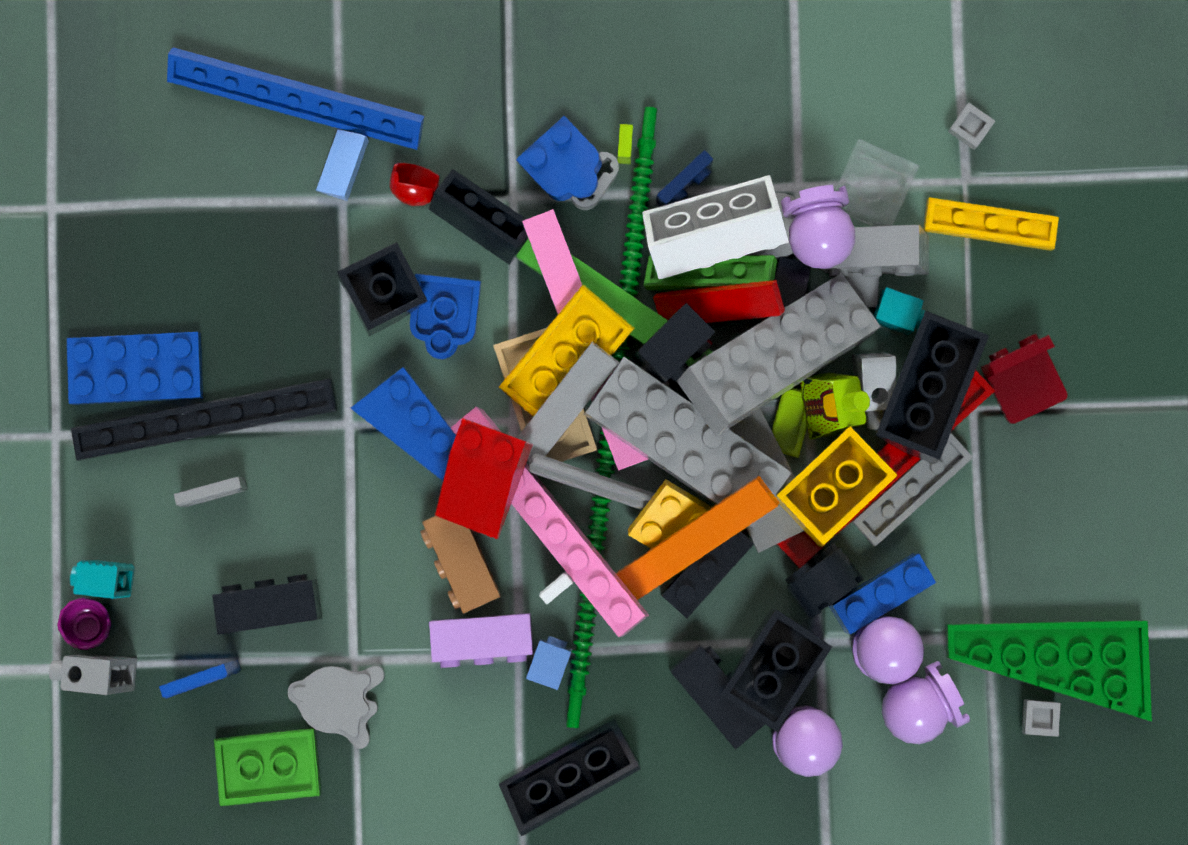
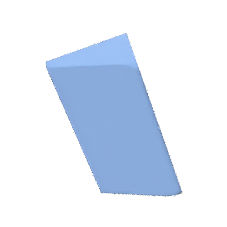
[316,129,369,201]

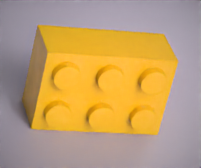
[776,426,897,547]

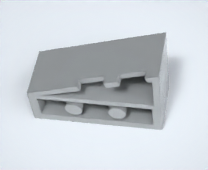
[820,225,929,278]

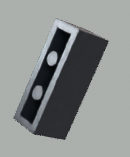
[429,169,528,265]
[661,531,754,618]
[212,574,322,635]
[669,644,765,750]

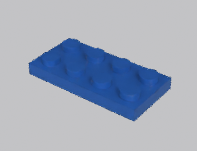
[67,332,203,405]

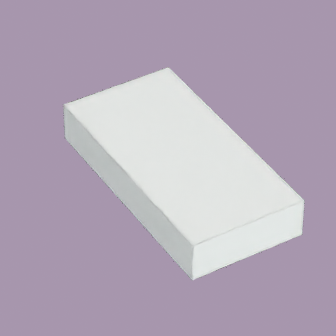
[539,572,574,605]

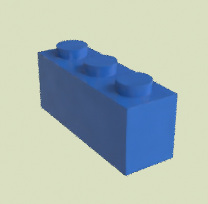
[829,553,937,635]

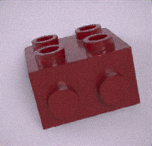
[981,334,1068,424]

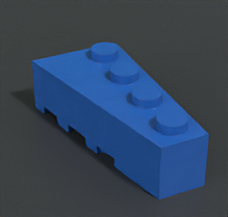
[351,367,456,481]

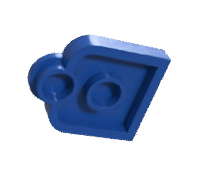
[516,116,602,201]
[410,274,482,359]

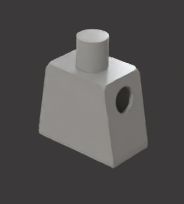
[852,352,896,429]
[49,654,137,695]

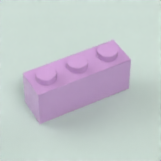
[429,613,534,668]

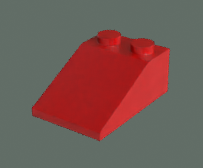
[435,418,533,539]

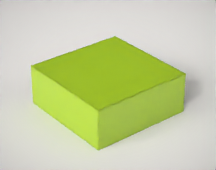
[617,124,633,164]

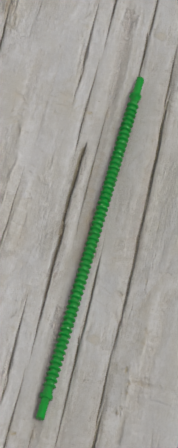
[566,107,658,728]

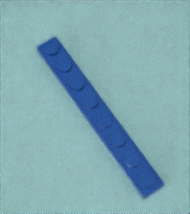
[167,47,424,150]

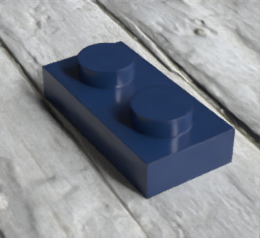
[656,150,714,206]

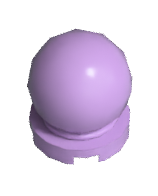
[781,185,855,269]
[852,615,924,685]
[882,661,970,744]
[771,705,843,777]

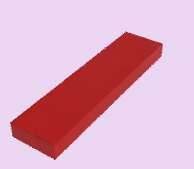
[653,280,785,323]

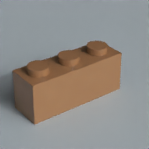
[420,516,502,614]

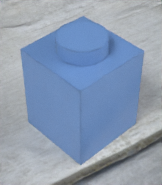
[526,636,572,690]

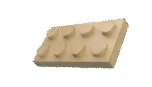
[493,328,597,462]

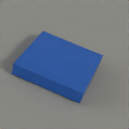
[159,659,241,699]

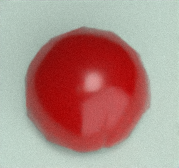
[389,163,440,206]

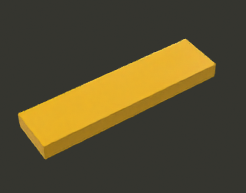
[923,197,1059,251]

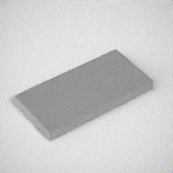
[729,409,804,553]

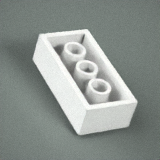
[642,175,789,279]

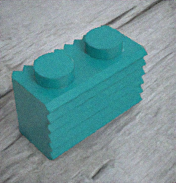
[70,560,135,599]

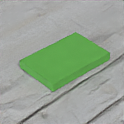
[214,728,321,806]

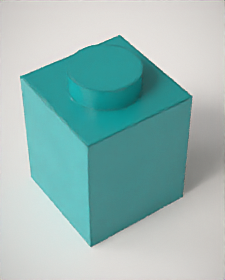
[873,287,925,335]

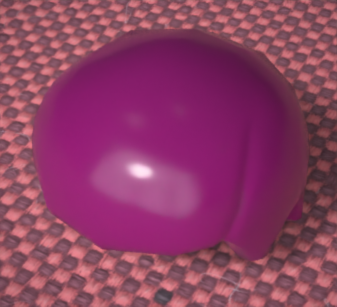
[57,597,111,650]

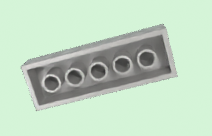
[677,273,881,436]
[583,357,791,529]

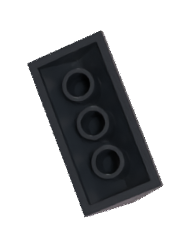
[499,719,641,836]

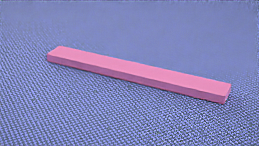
[522,209,648,471]

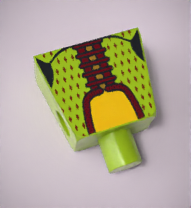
[801,373,870,440]

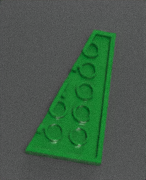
[945,620,1152,722]

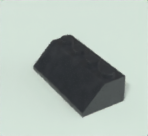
[876,311,989,464]

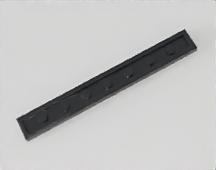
[71,379,338,461]

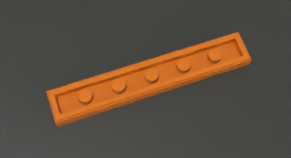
[616,476,780,600]

